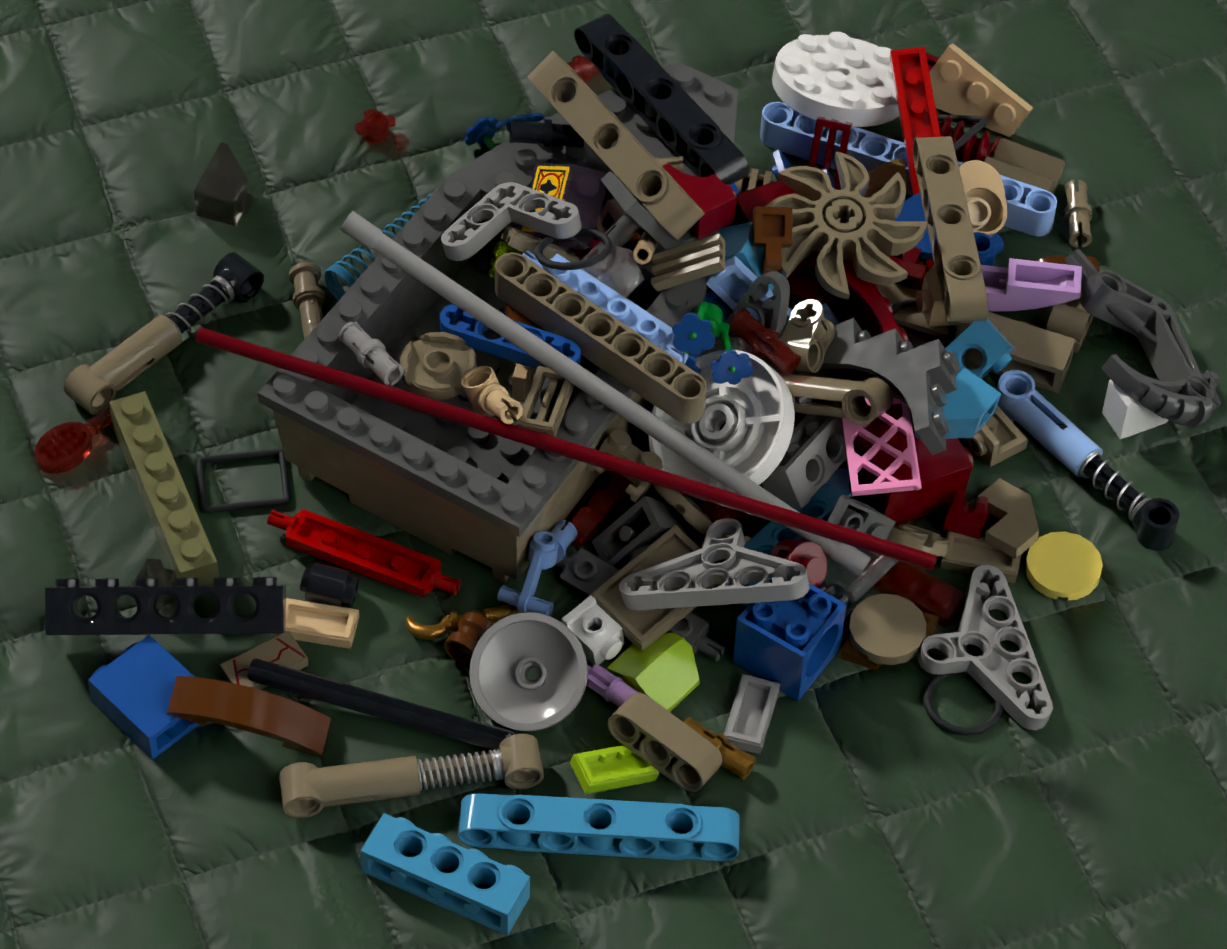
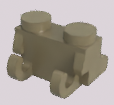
[586,429,663,503]

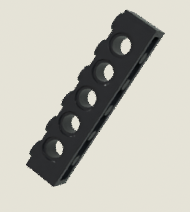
[45,577,286,635]

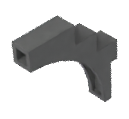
[791,318,960,455]

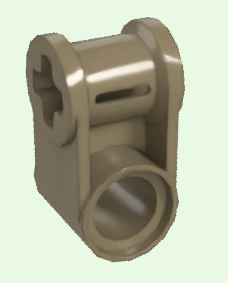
[774,299,836,373]

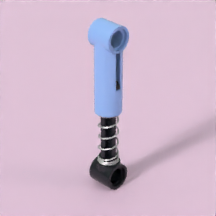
[997,370,1180,551]

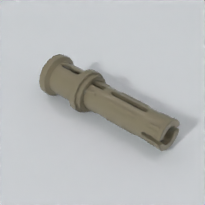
[289,262,325,340]

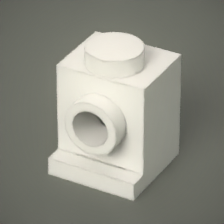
[562,595,625,665]

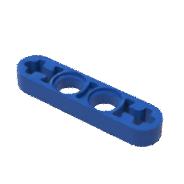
[440,304,581,369]

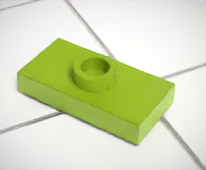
[570,745,660,794]

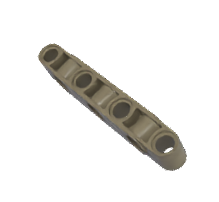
[527,50,705,240]
[913,136,988,323]

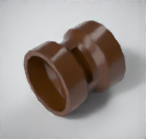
[444,612,493,667]

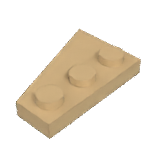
[929,43,1033,137]

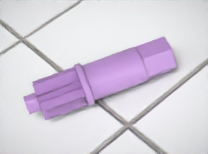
[586,663,639,707]

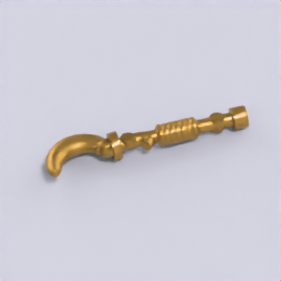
[405,599,543,640]

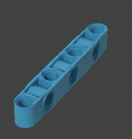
[458,793,740,861]

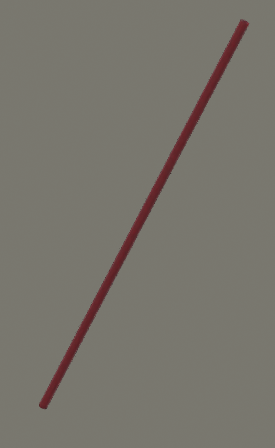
[195,327,937,571]

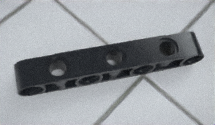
[574,14,749,185]

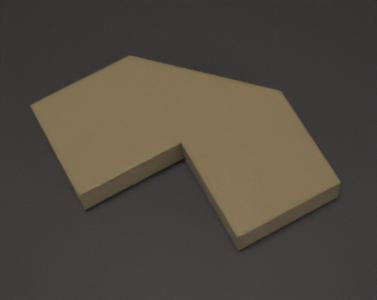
[976,478,1039,559]

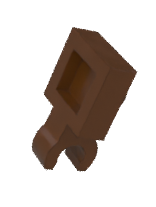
[753,206,792,274]

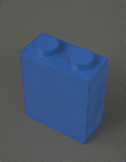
[88,635,199,760]

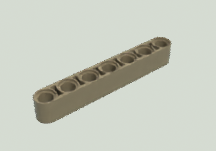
[495,252,707,424]

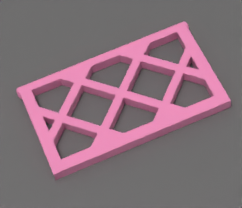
[842,397,922,496]

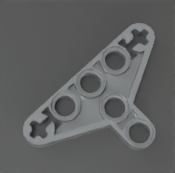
[619,518,810,610]
[918,565,1053,730]

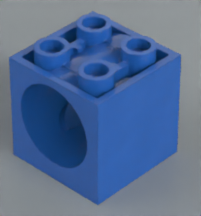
[733,576,846,701]

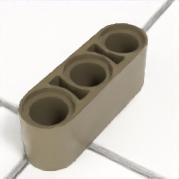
[607,693,723,792]

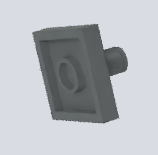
[601,170,683,252]

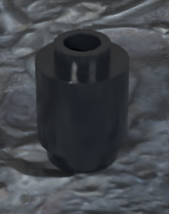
[300,563,360,608]

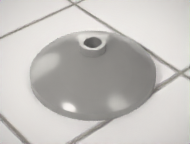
[469,612,588,732]

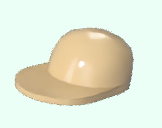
[959,160,1007,237]

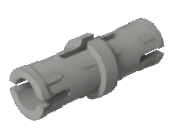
[338,322,404,386]

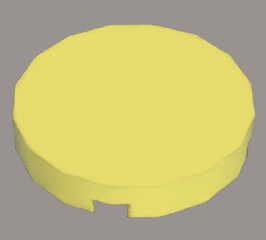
[1026,531,1103,601]

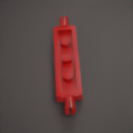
[267,509,461,598]

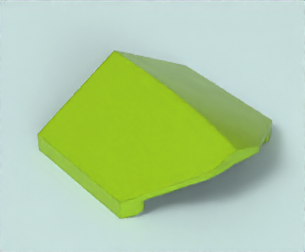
[606,633,700,712]

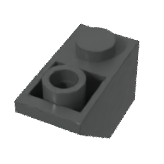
[827,494,896,556]

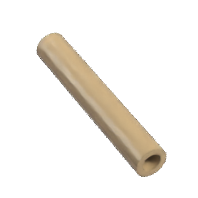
[633,231,658,264]

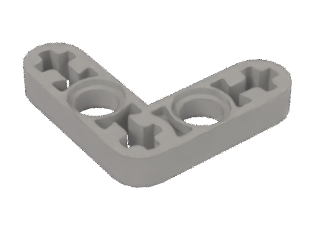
[441,182,582,261]

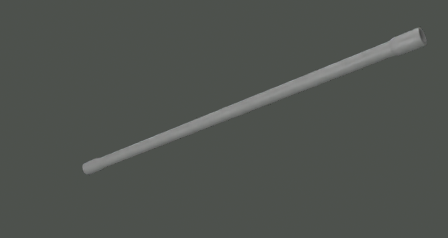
[340,211,870,577]

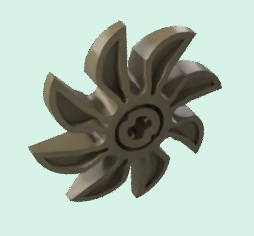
[765,152,928,299]

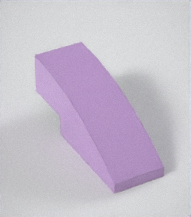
[981,258,1082,312]

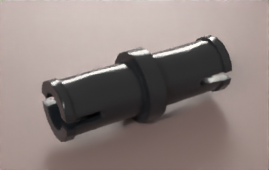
[509,119,584,149]

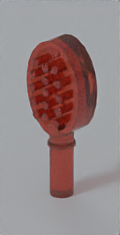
[35,406,112,474]

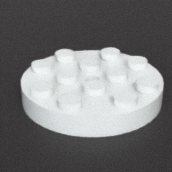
[772,32,899,127]
[649,350,795,501]

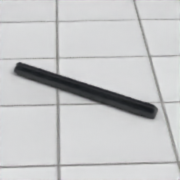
[248,658,515,750]

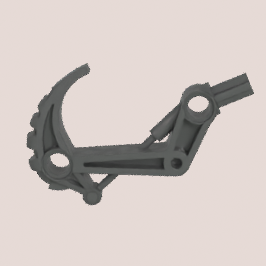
[1064,249,1221,427]

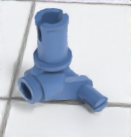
[497,520,577,616]

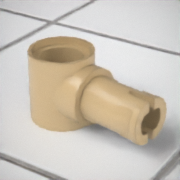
[461,366,523,424]

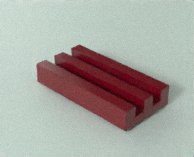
[808,116,853,190]

